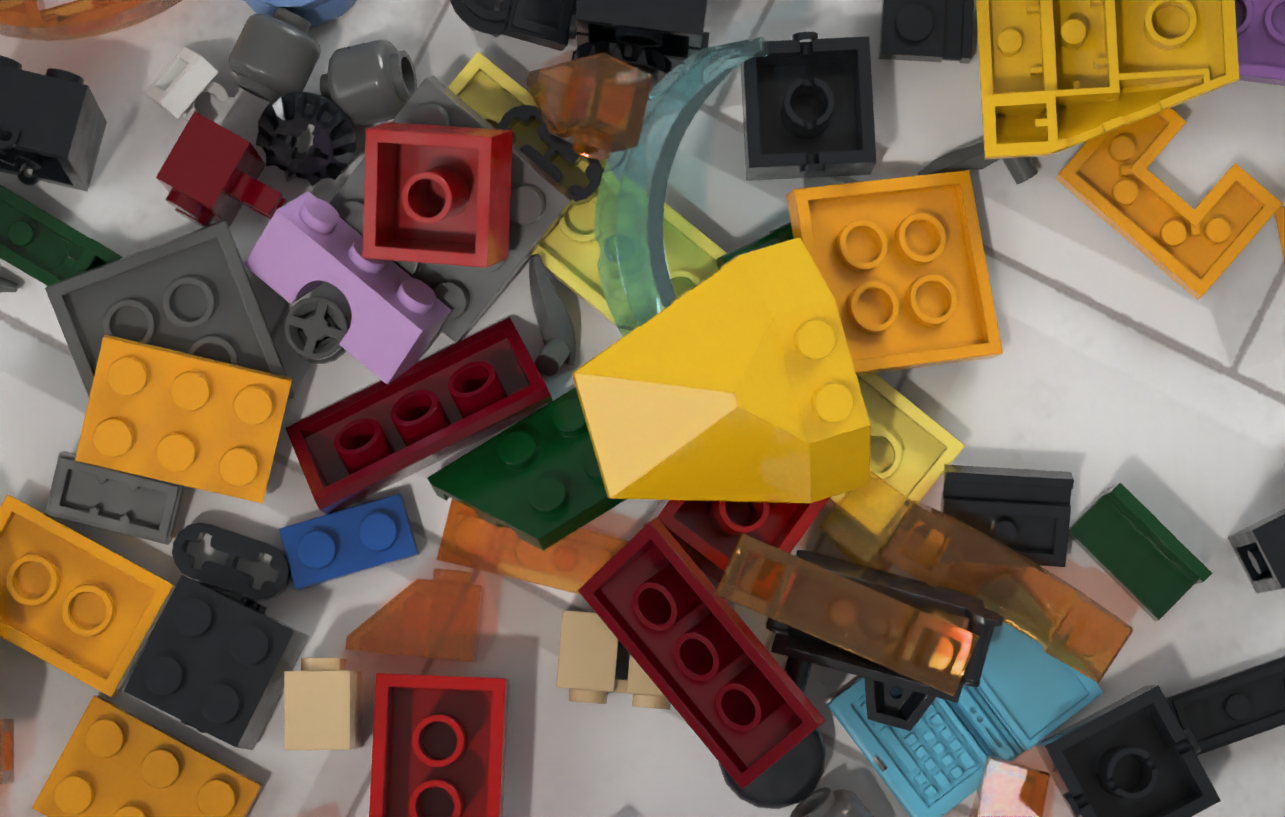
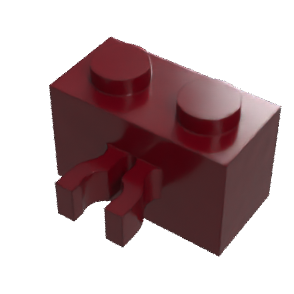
[156,111,287,228]

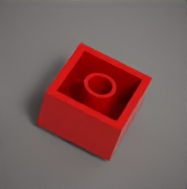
[362,122,513,268]
[643,497,831,602]

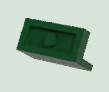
[1068,483,1212,621]

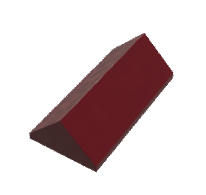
[286,317,552,515]
[578,517,826,790]

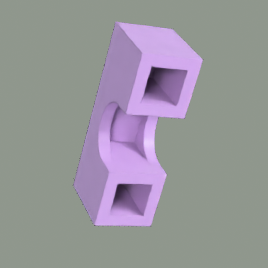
[243,191,452,384]

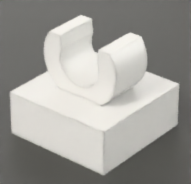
[144,46,229,121]

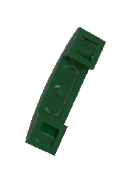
[0,185,123,286]

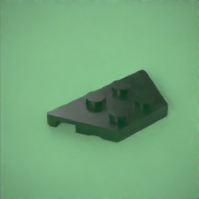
[427,387,627,551]

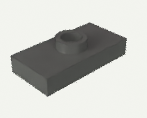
[45,451,185,545]

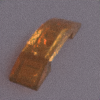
[0,0,182,41]
[436,499,629,595]
[880,500,1133,683]
[715,533,979,696]

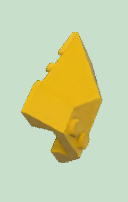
[976,0,1239,160]
[572,237,871,503]

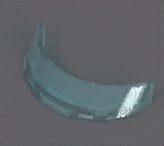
[594,37,769,336]

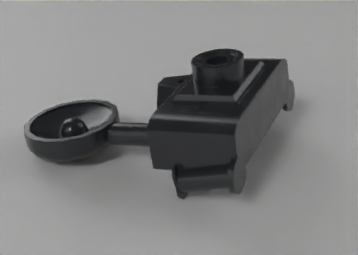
[718,550,1004,809]

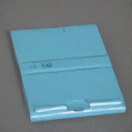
[827,567,1104,817]

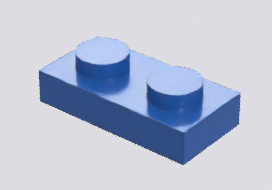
[279,493,419,590]

